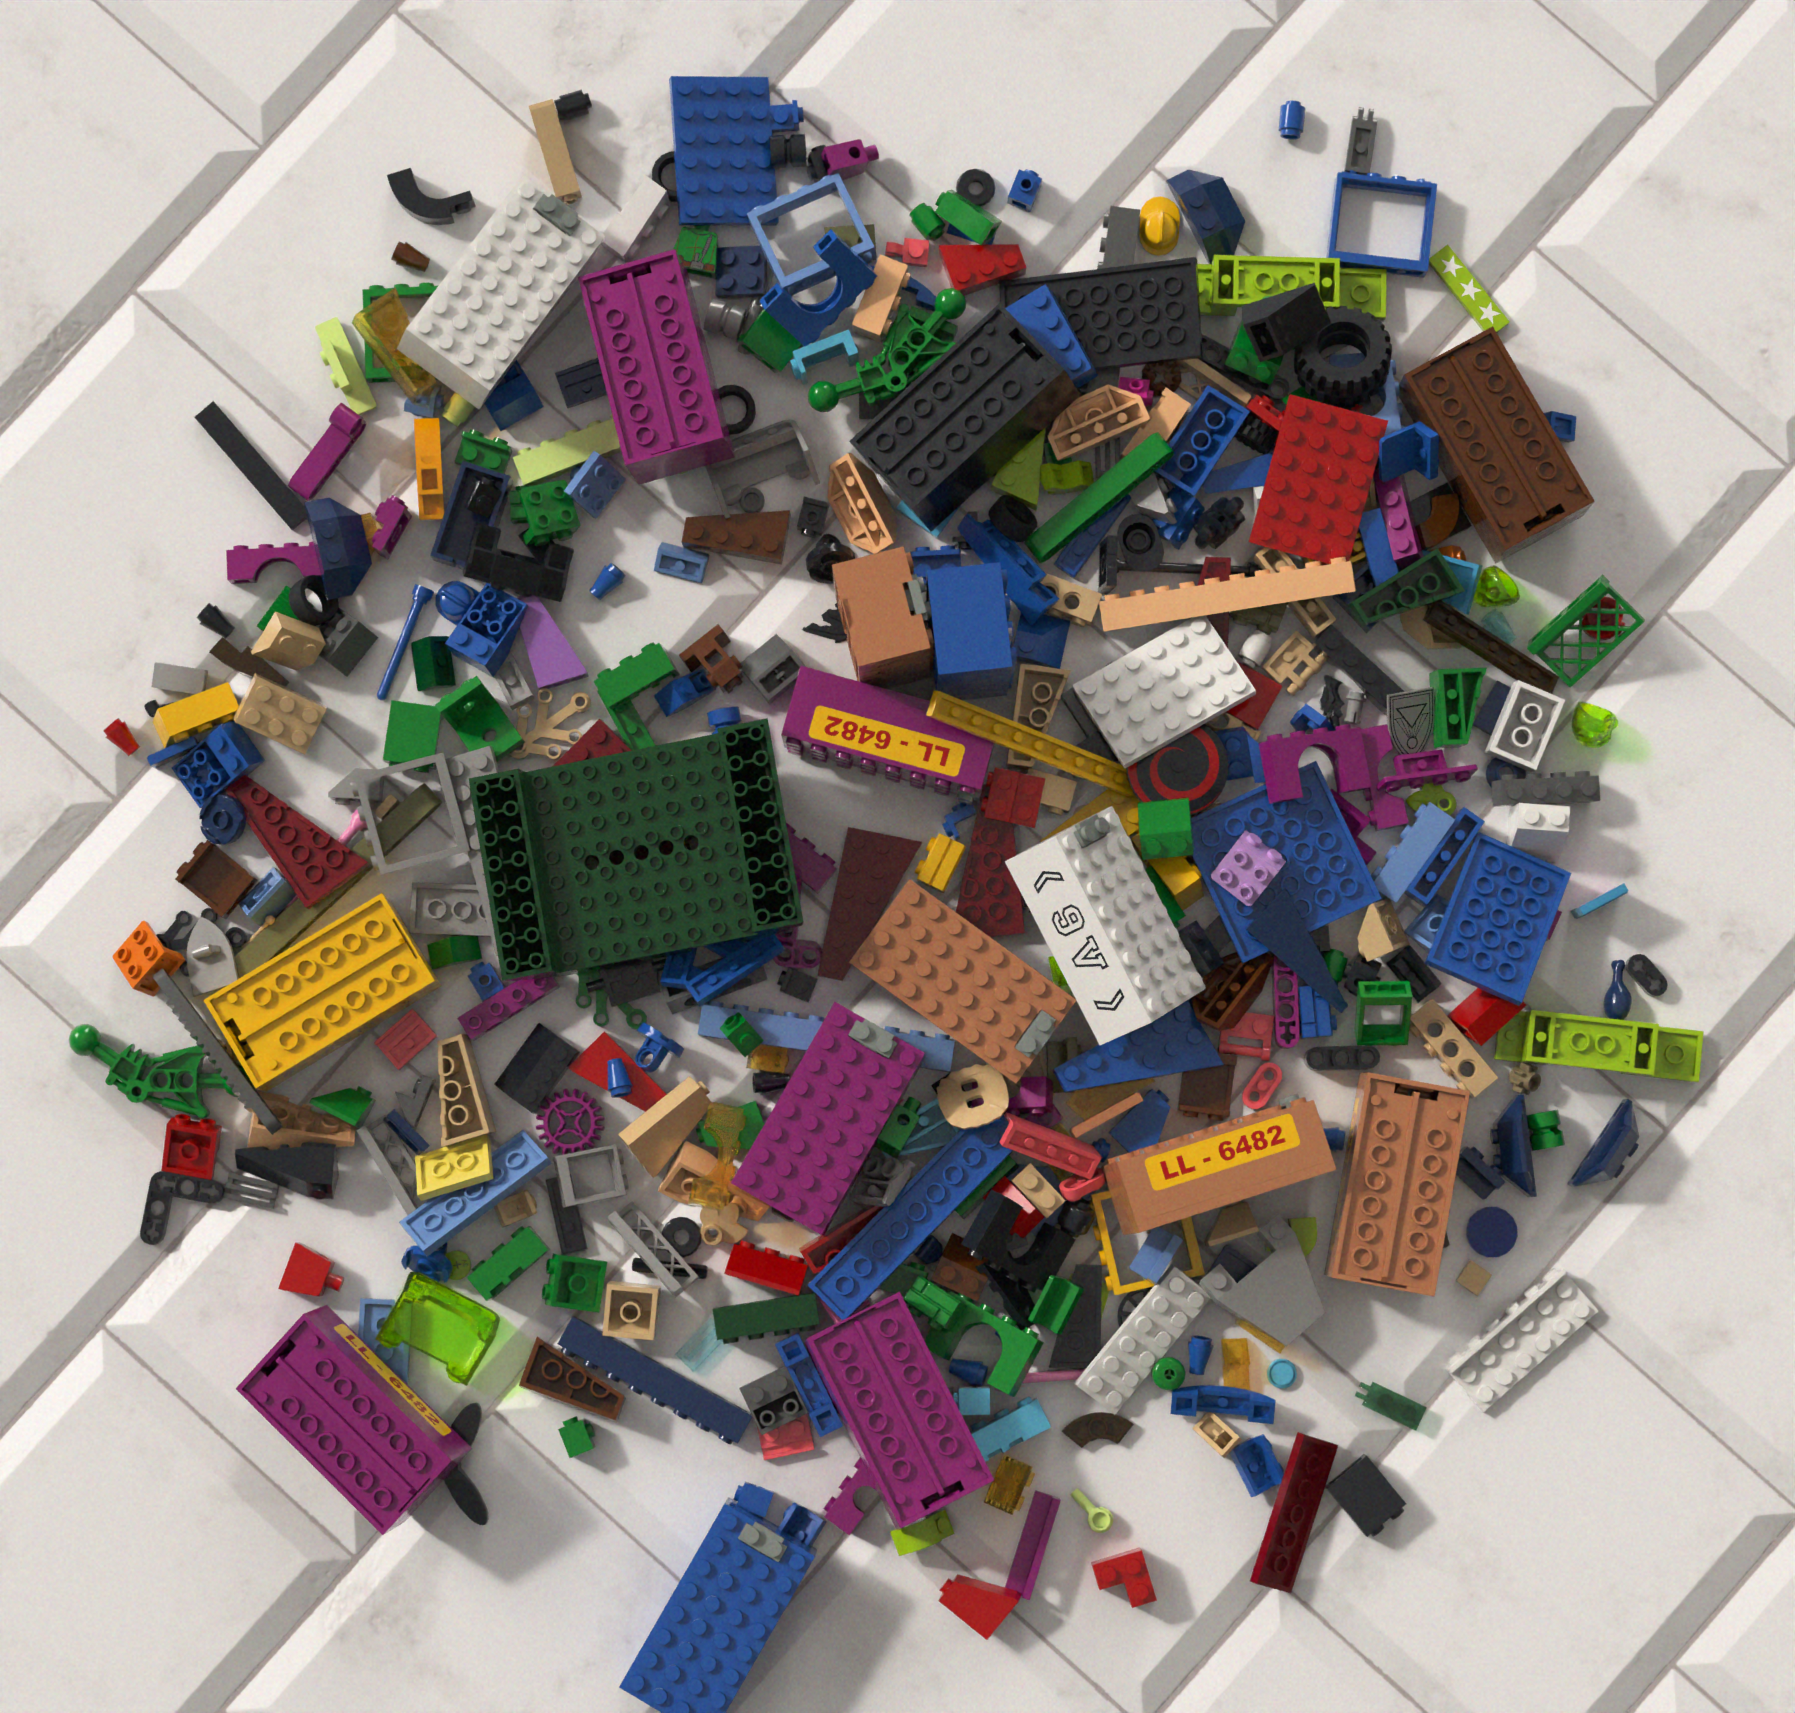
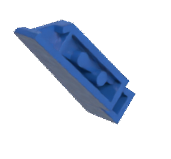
[1202,452,1273,494]
[957,514,1059,625]

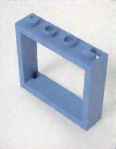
[747,173,877,296]

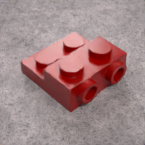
[1246,395,1285,435]
[981,767,1046,828]
[161,1114,222,1180]

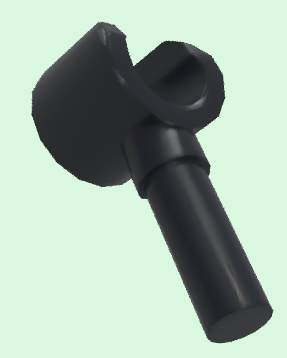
[144,700,177,718]

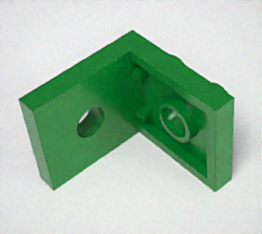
[435,676,525,762]

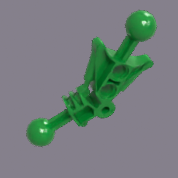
[808,288,966,412]
[69,1024,254,1119]

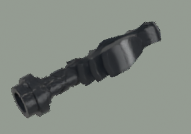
[1319,675,1345,731]

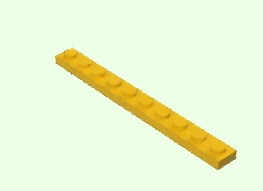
[926,691,1136,798]

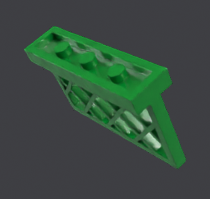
[1527,574,1645,687]

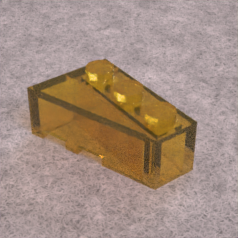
[1064,1078,1155,1121]

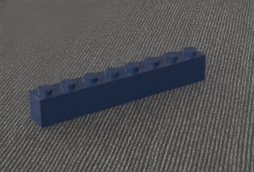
[557,1316,753,1445]

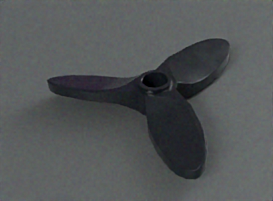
[444,1402,489,1525]

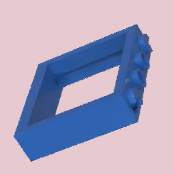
[1326,170,1437,278]

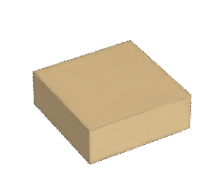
[374,794,401,820]
[1456,1260,1492,1296]

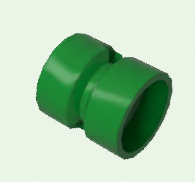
[1527,1110,1565,1151]

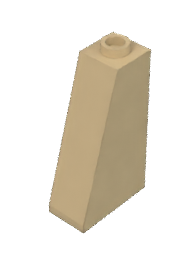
[529,99,582,205]
[618,1076,713,1178]

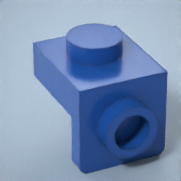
[942,803,976,841]

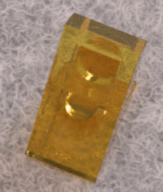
[1221,1338,1250,1390]

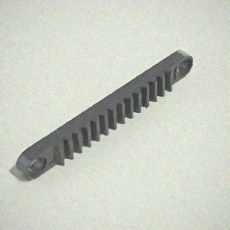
[153,968,283,1135]

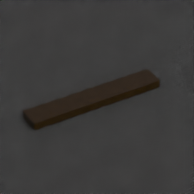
[1423,601,1559,694]

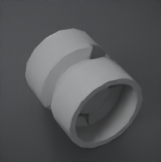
[703,299,747,340]

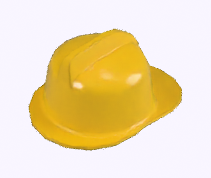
[1139,196,1180,256]

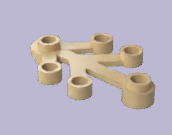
[509,688,591,760]

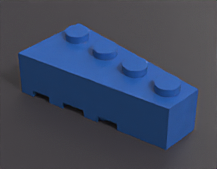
[1005,284,1099,388]

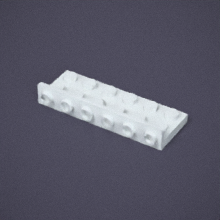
[1445,1268,1598,1412]

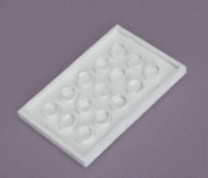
[1072,615,1256,769]

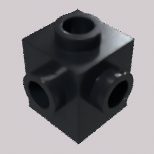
[1343,953,1382,996]

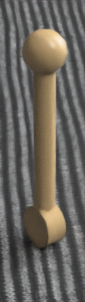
[241,915,275,949]

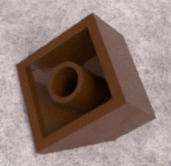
[931,1233,988,1301]

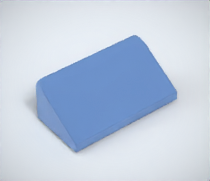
[654,542,710,583]

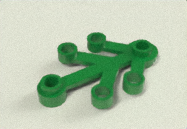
[576,966,647,1029]

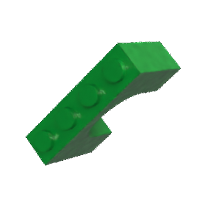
[924,1292,1044,1397]

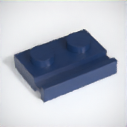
[555,358,607,408]

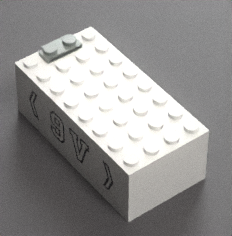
[397,175,605,409]
[1005,806,1206,1045]

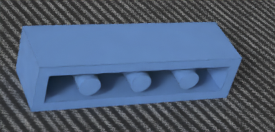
[1371,802,1455,903]

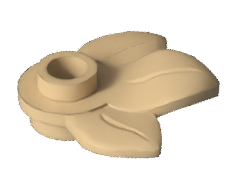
[700,1202,748,1245]

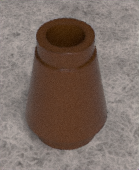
[391,241,430,272]

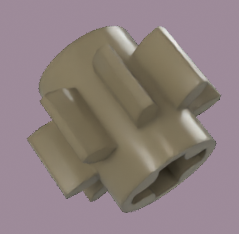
[1509,1062,1541,1095]

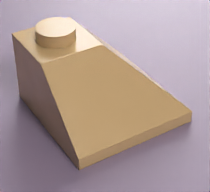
[1400,600,1462,649]
[1357,898,1410,962]
[1204,1201,1259,1247]

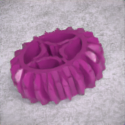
[536,1089,605,1155]

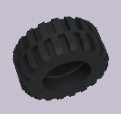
[1294,306,1392,406]

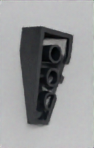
[235,1142,339,1199]

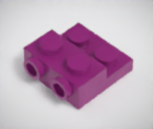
[372,495,412,560]

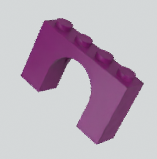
[1259,724,1371,804]

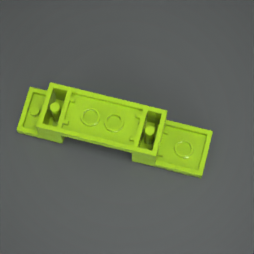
[1198,255,1386,320]
[1494,1010,1704,1082]

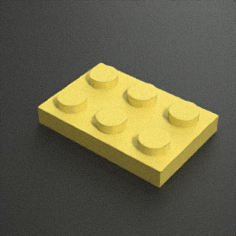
[415,1134,493,1201]

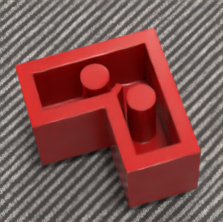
[1091,1547,1157,1608]

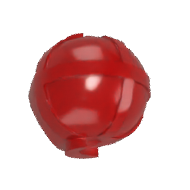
[1582,597,1625,640]

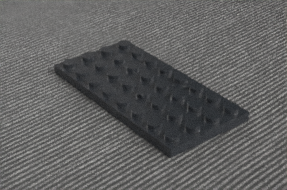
[999,257,1203,370]

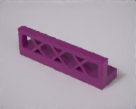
[1005,1490,1061,1600]

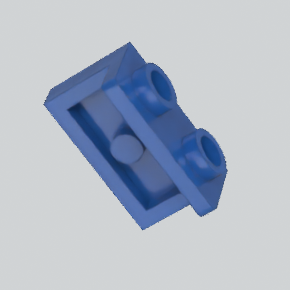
[1152,487,1205,550]
[1229,1434,1284,1497]
[778,1502,827,1547]

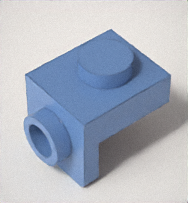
[404,384,444,418]

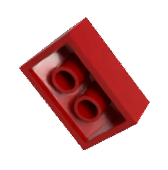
[724,1240,808,1296]

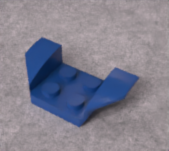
[1214,726,1265,783]

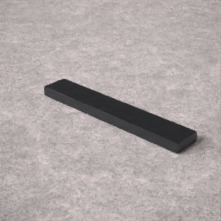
[194,401,307,530]

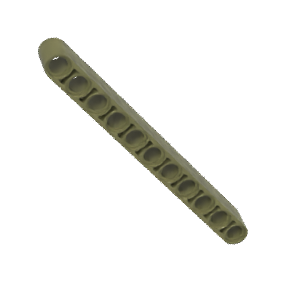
[235,783,442,978]

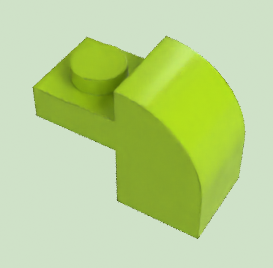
[1040,460,1094,495]
[1264,1217,1317,1257]
[890,1510,955,1556]

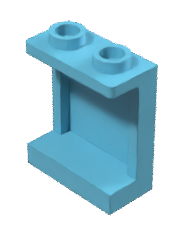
[790,329,859,385]

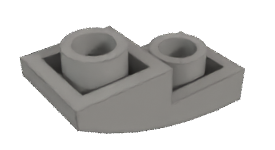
[151,662,208,694]

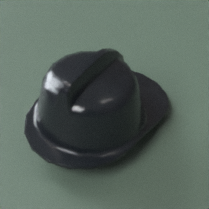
[1117,514,1164,572]

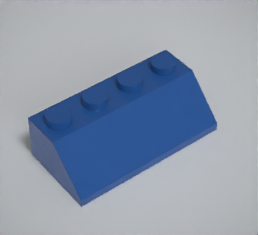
[1155,385,1250,497]

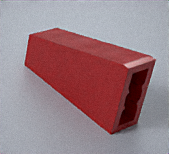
[568,1031,667,1112]

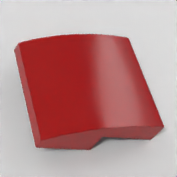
[1226,662,1283,730]

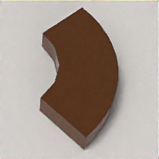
[1416,493,1459,550]

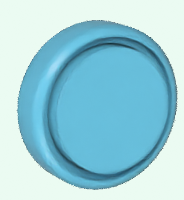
[1267,1359,1297,1389]

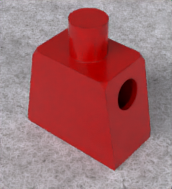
[278,1242,344,1297]

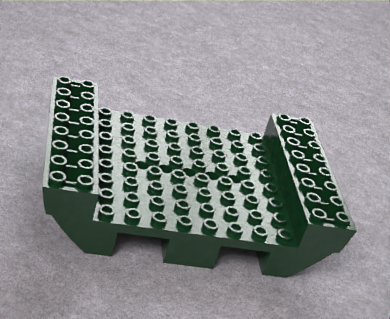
[469,718,804,981]

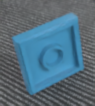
[1571,883,1628,919]

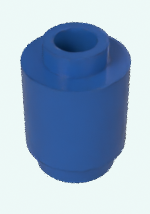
[1278,101,1305,139]

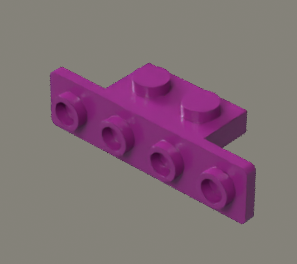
[1377,749,1478,792]
[1330,788,1376,865]

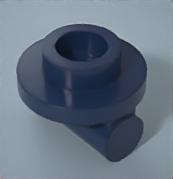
[915,1235,943,1264]

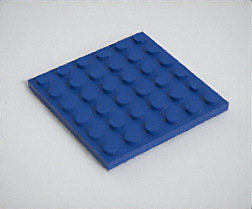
[1191,761,1382,964]

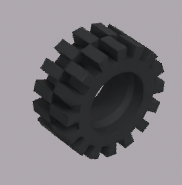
[1234,415,1278,455]

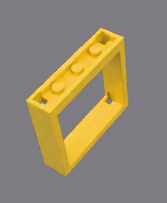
[1089,1191,1205,1295]

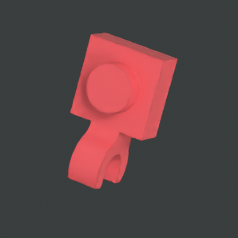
[885,238,929,267]

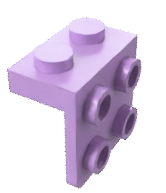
[1211,830,1286,906]

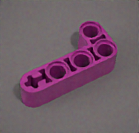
[288,403,366,501]
[773,865,822,969]
[1271,954,1300,1049]

